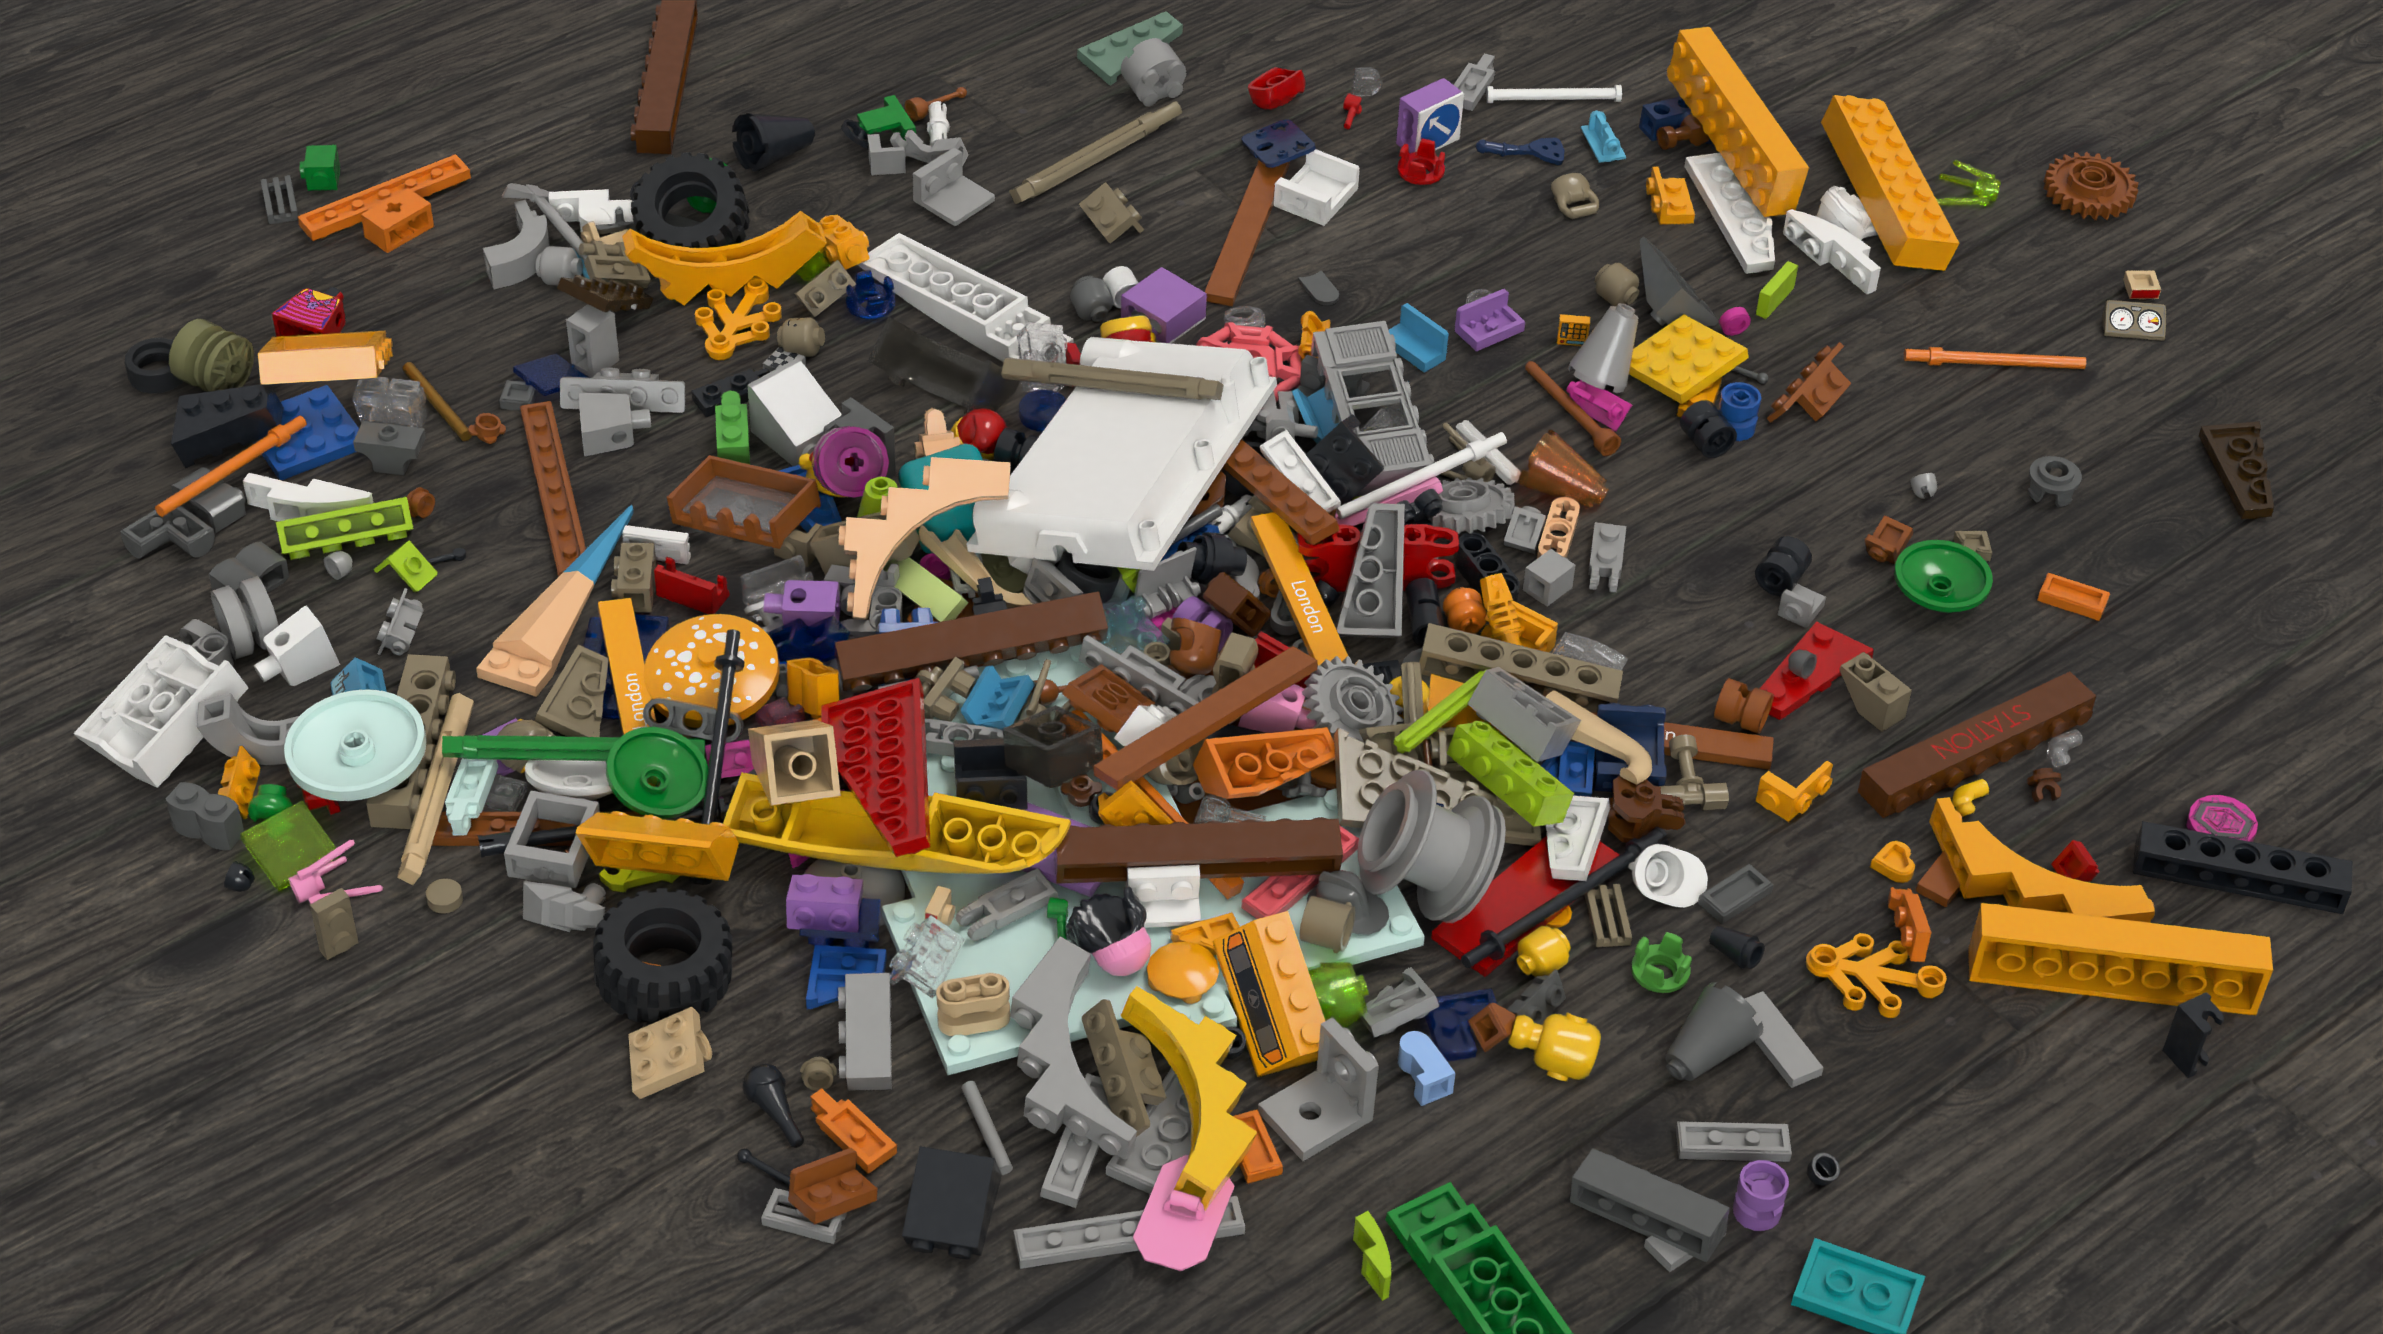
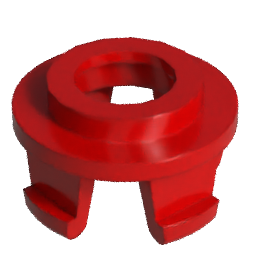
[1397,139,1445,185]

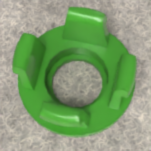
[1631,932,1692,993]

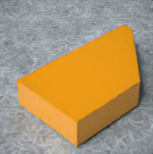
[1170,912,1240,955]

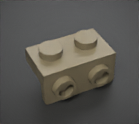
[1079,182,1144,244]

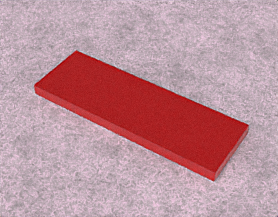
[1431,836,1619,977]

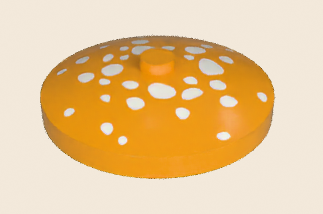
[644,614,780,728]

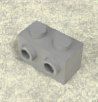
[566,304,619,378]

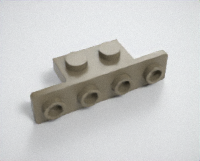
[1082,999,1167,1137]

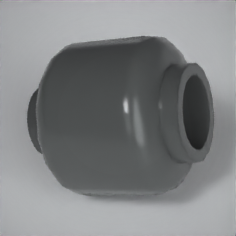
[1070,276,1114,322]

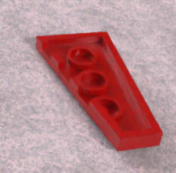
[1760,621,1874,720]

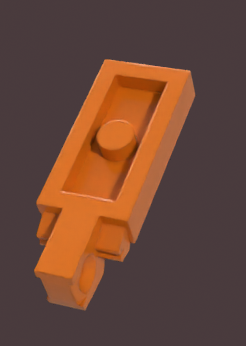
[1888,887,1931,962]
[810,1088,897,1174]

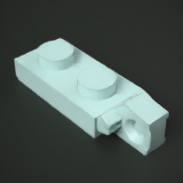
[445,758,499,836]

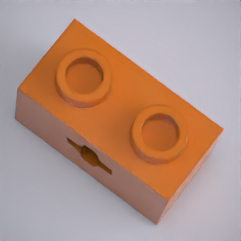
[361,188,434,253]

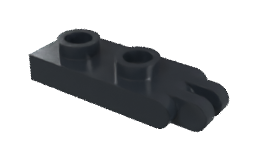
[691,368,770,417]

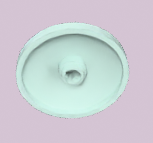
[284,690,426,801]

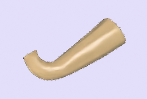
[919,525,1032,608]
[1546,690,1652,785]

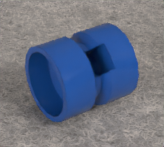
[1719,382,1761,441]

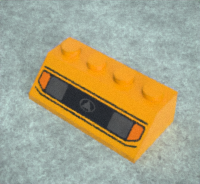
[1212,911,1325,1077]

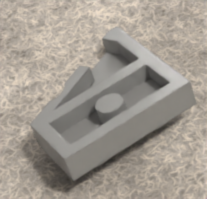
[1358,967,1439,1037]

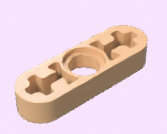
[1537,497,1580,559]

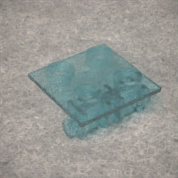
[1101,596,1170,655]

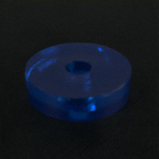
[1019,390,1067,432]

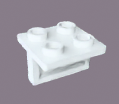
[1125,865,1201,928]

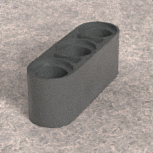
[643,698,744,742]

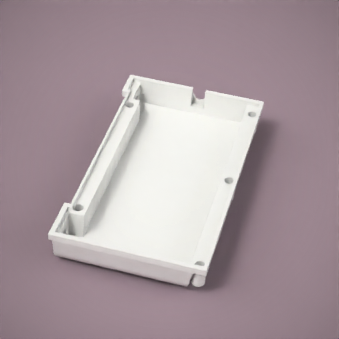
[966,337,1277,571]

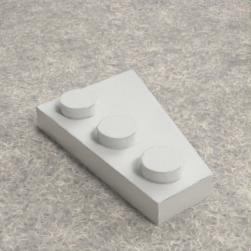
[1546,796,1610,881]

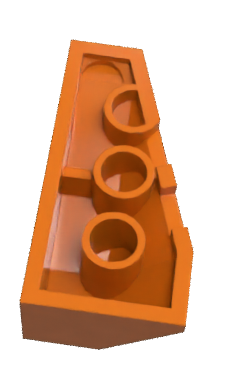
[1192,727,1335,799]

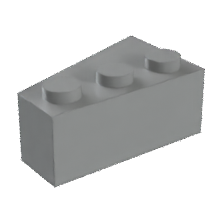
[1468,667,1581,762]
[838,973,892,1091]

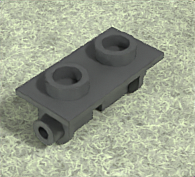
[1507,969,1566,1025]

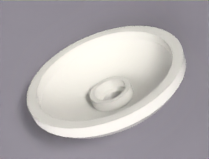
[525,760,613,801]

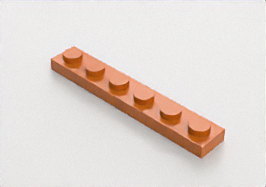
[297,154,471,241]

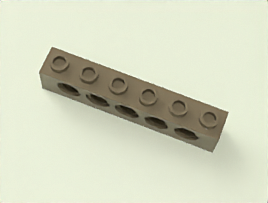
[1419,623,1623,713]
[366,654,456,829]

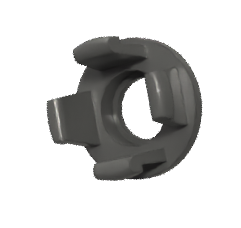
[2028,456,2082,507]

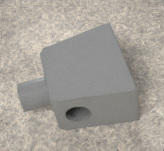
[578,393,651,456]

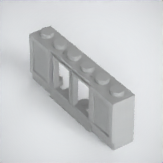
[1311,321,1435,497]

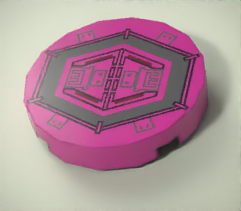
[2186,795,2258,842]

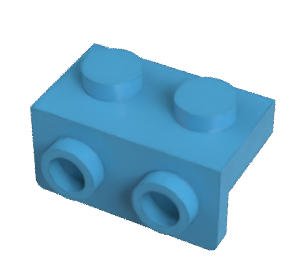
[961,665,1035,732]

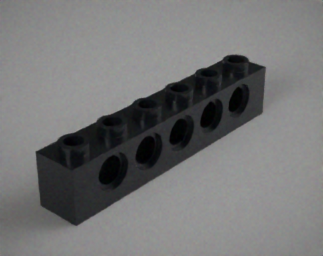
[2133,821,2353,914]

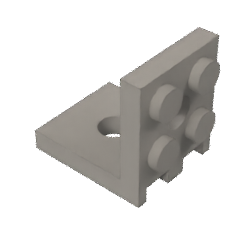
[1258,1017,1379,1161]

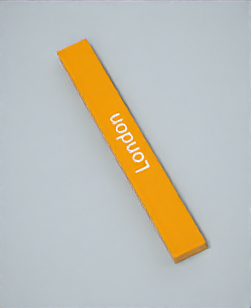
[1250,512,1348,666]
[598,598,656,787]

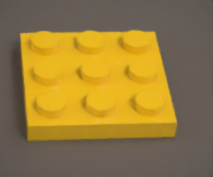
[1629,314,1749,404]

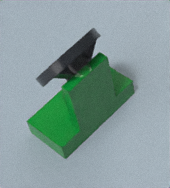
[841,95,916,149]

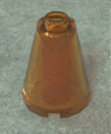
[1518,429,1609,508]

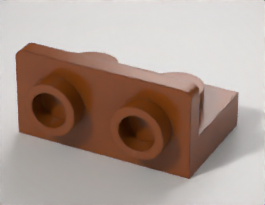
[788,1148,878,1225]

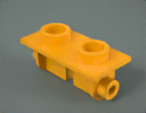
[1298,311,1330,360]
[218,746,261,819]

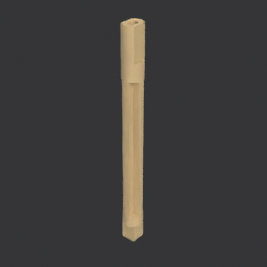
[397,693,474,885]

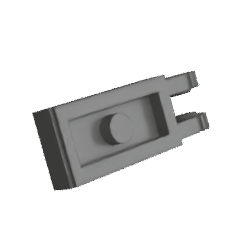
[1588,522,1626,592]
[955,868,1058,941]

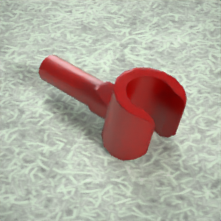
[1343,94,1362,129]

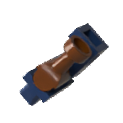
[1639,97,1713,150]

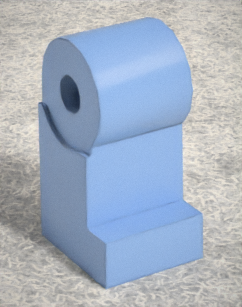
[1398,1031,1455,1106]

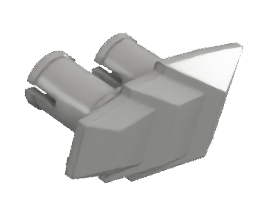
[523,881,606,932]

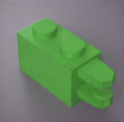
[715,390,750,464]

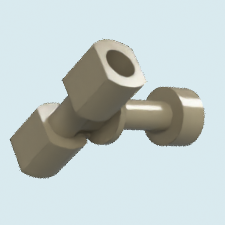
[1659,735,1729,810]

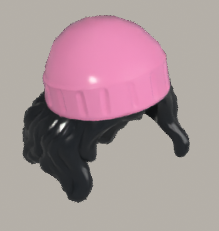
[1066,886,1151,976]

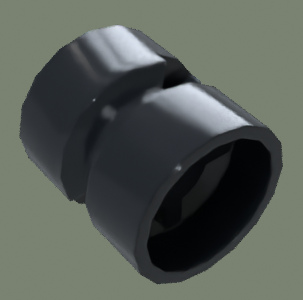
[1680,400,1737,458]
[994,428,1039,471]
[1755,536,1812,596]

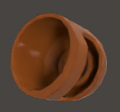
[1169,618,1222,676]

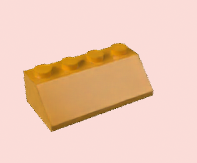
[576,811,739,881]

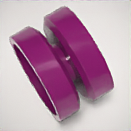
[812,426,889,498]

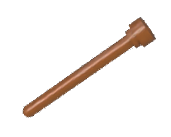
[1525,361,1621,456]

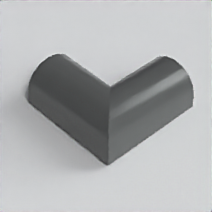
[120,506,215,559]

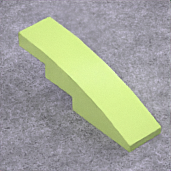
[883,557,969,622]

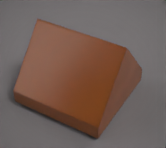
[1467,1003,1516,1052]

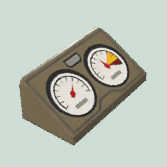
[2102,300,2166,341]

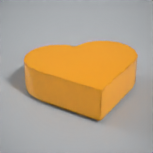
[1870,841,1915,883]

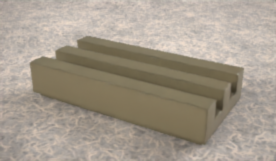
[1584,884,1632,947]

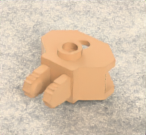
[914,407,960,459]

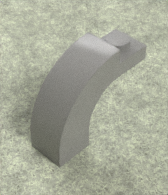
[483,200,550,289]
[197,693,299,765]

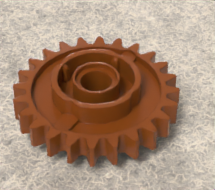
[2044,152,2139,220]

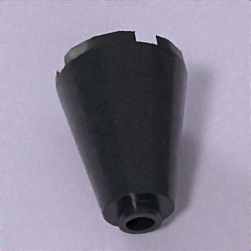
[732,113,815,171]

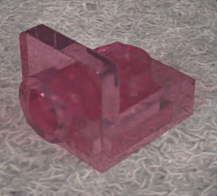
[755,697,805,727]

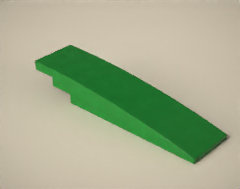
[1385,1182,1573,1334]

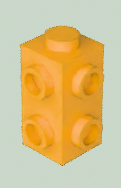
[818,214,870,270]

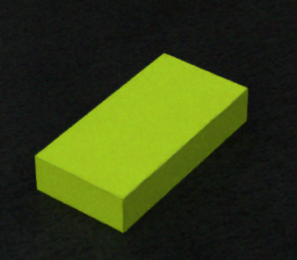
[1756,261,1798,319]

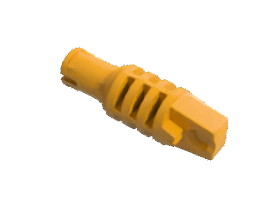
[1480,573,1521,646]

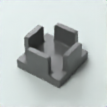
[824,397,896,478]

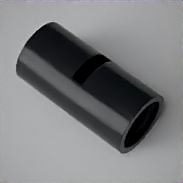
[1405,578,1444,646]

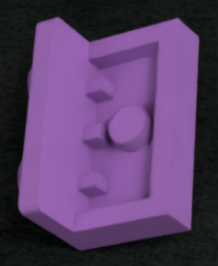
[1455,289,1525,351]
[786,874,863,933]

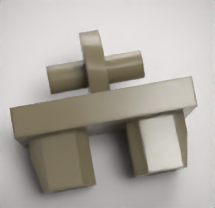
[794,260,856,318]
[915,657,976,722]

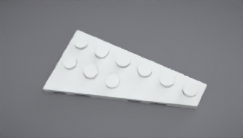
[1684,153,1775,274]

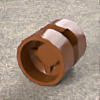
[1714,678,1774,734]

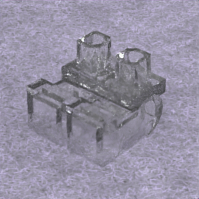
[352,377,428,428]

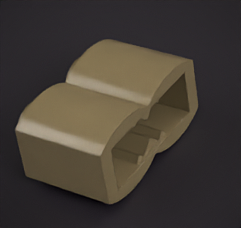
[1212,633,1258,694]

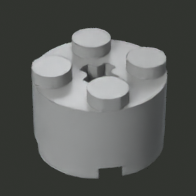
[1121,38,1186,107]

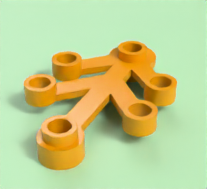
[695,277,782,360]
[1806,933,1947,1018]

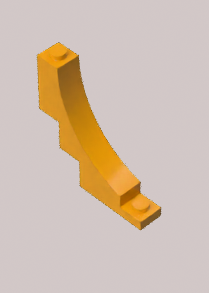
[1929,797,2155,923]

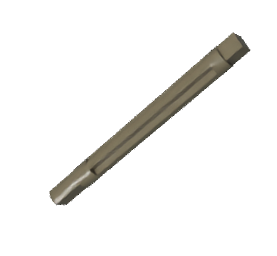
[1009,101,1182,204]
[1001,358,1224,400]

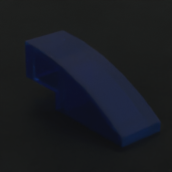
[767,615,850,665]

